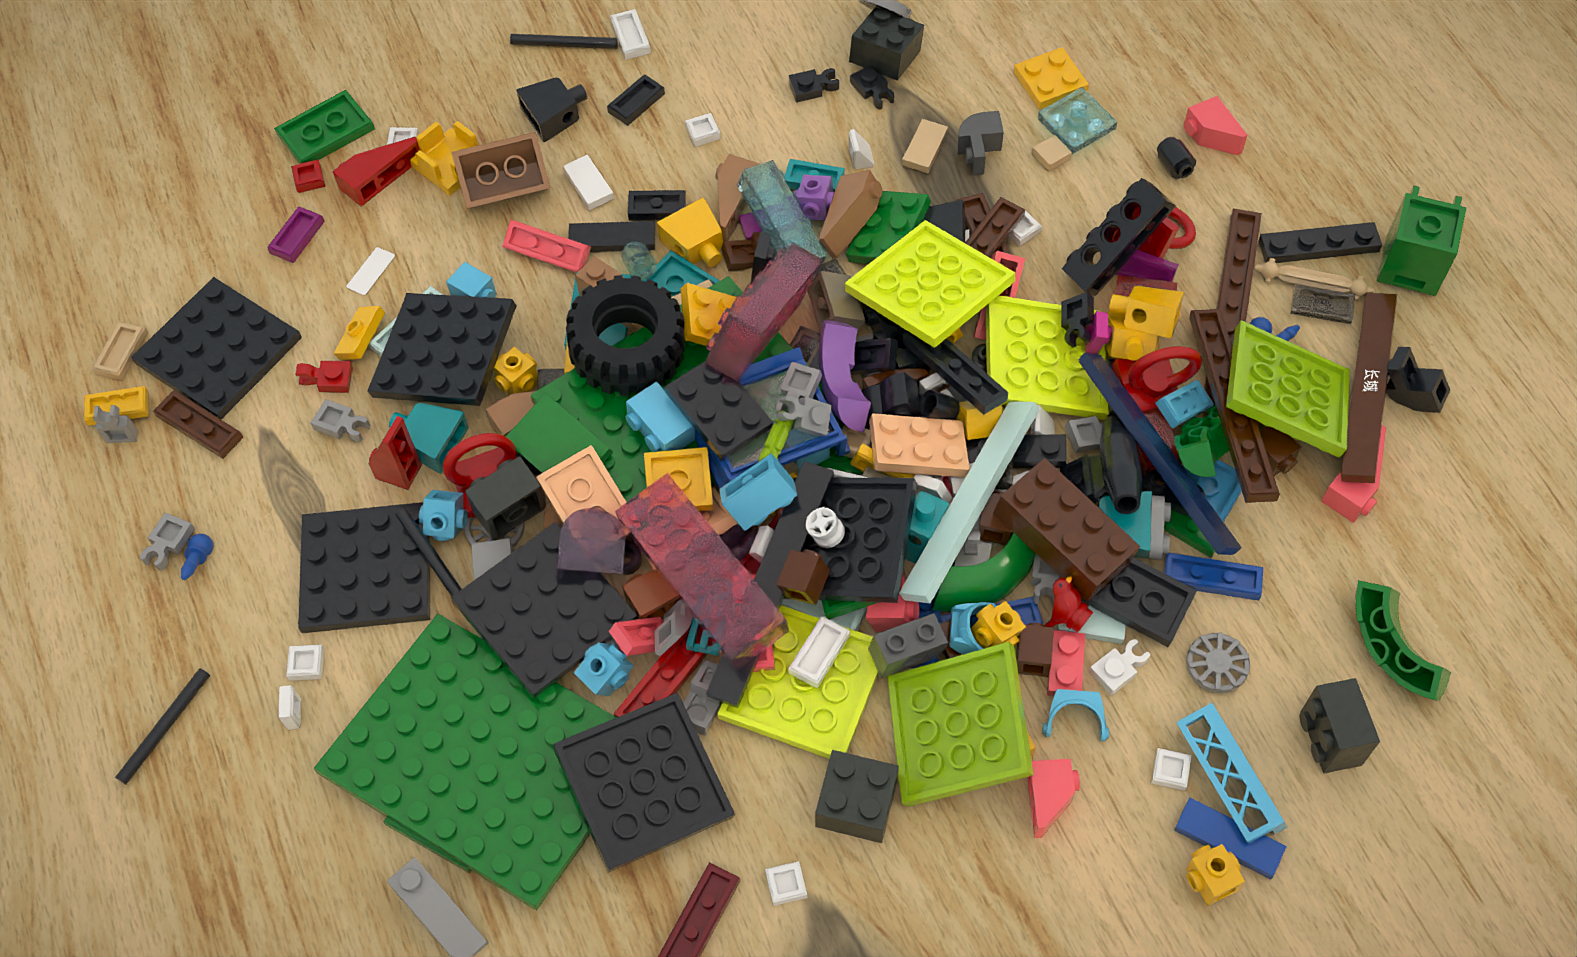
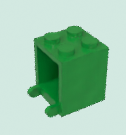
[1377,185,1467,296]

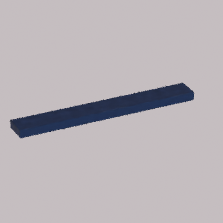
[1078,352,1242,555]

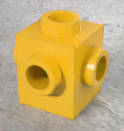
[493,346,540,395]
[971,601,1026,649]
[1186,844,1245,906]

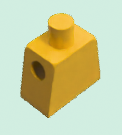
[657,198,723,267]
[1109,286,1184,338]
[1105,312,1161,361]

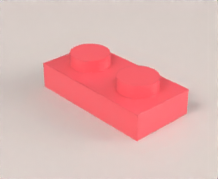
[609,617,664,656]
[1047,630,1085,696]

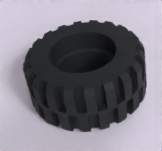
[566,275,684,396]

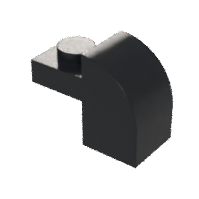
[1386,346,1451,413]

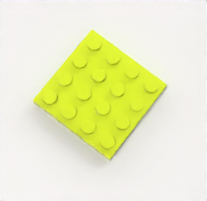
[845,220,1015,348]
[986,295,1109,420]
[718,605,879,759]

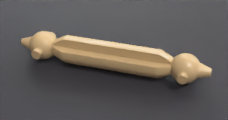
[1255,258,1374,300]

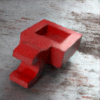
[295,361,353,393]

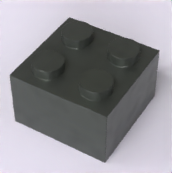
[849,7,924,80]
[465,456,546,540]
[1299,678,1380,774]
[815,750,899,843]

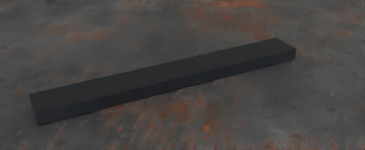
[706,461,834,708]

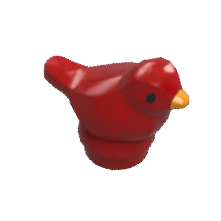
[1045,576,1094,633]

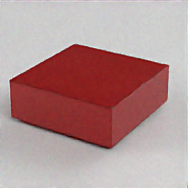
[291,159,326,193]

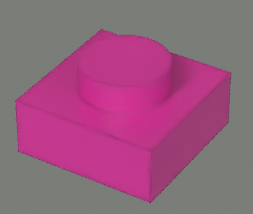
[1085,311,1112,354]

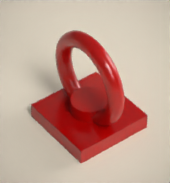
[1112,207,1196,259]
[1112,346,1202,418]
[443,433,517,518]

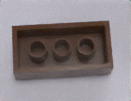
[993,458,1141,602]

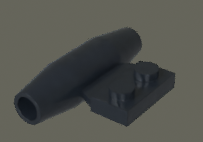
[1060,416,1143,514]

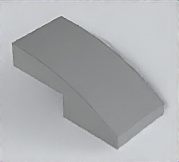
[654,596,694,656]
[683,660,722,736]

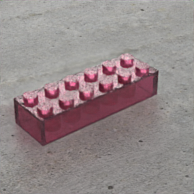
[705,242,823,382]
[615,473,789,671]

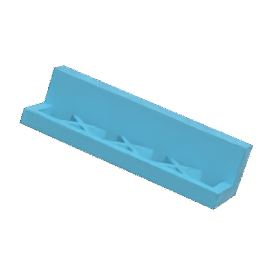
[1176,703,1287,844]

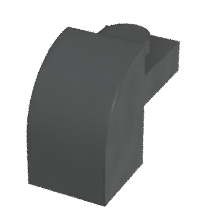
[957,111,1004,175]

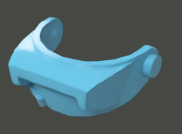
[949,602,996,655]
[1042,689,1109,741]

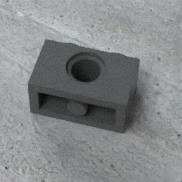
[868,613,948,678]

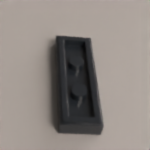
[568,221,656,252]

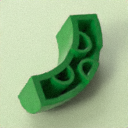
[1174,406,1229,477]
[932,531,1036,612]
[1355,580,1451,701]

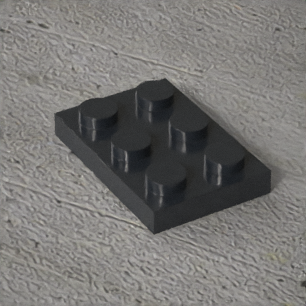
[665,355,773,461]
[1081,558,1197,647]

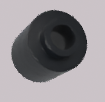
[1157,137,1196,179]

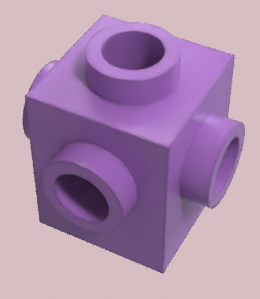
[793,175,835,221]

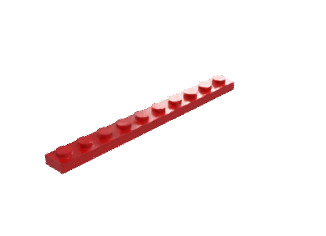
[614,508,784,718]

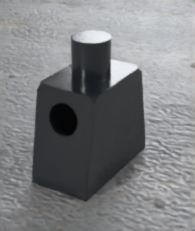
[516,77,588,142]

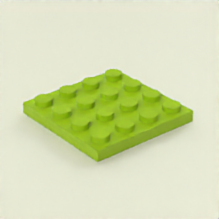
[1226,320,1350,458]
[887,642,1034,807]

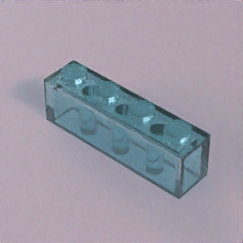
[737,160,827,280]

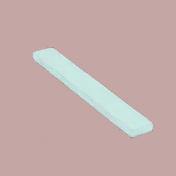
[899,401,1039,603]

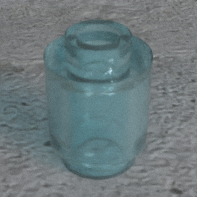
[621,242,656,280]

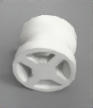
[806,507,845,548]

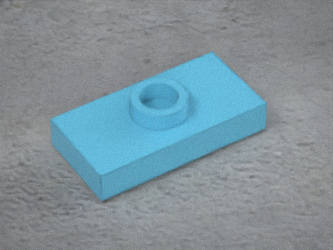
[1155,379,1214,429]

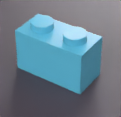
[625,382,695,452]
[719,453,797,531]

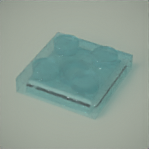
[1038,87,1117,154]

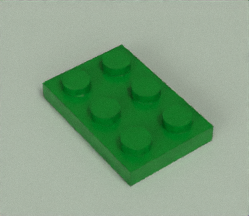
[846,191,931,264]

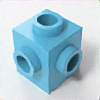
[419,490,467,541]
[574,642,634,696]

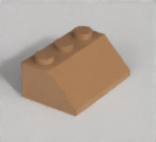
[451,132,551,209]

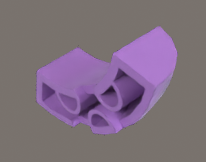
[819,320,871,432]

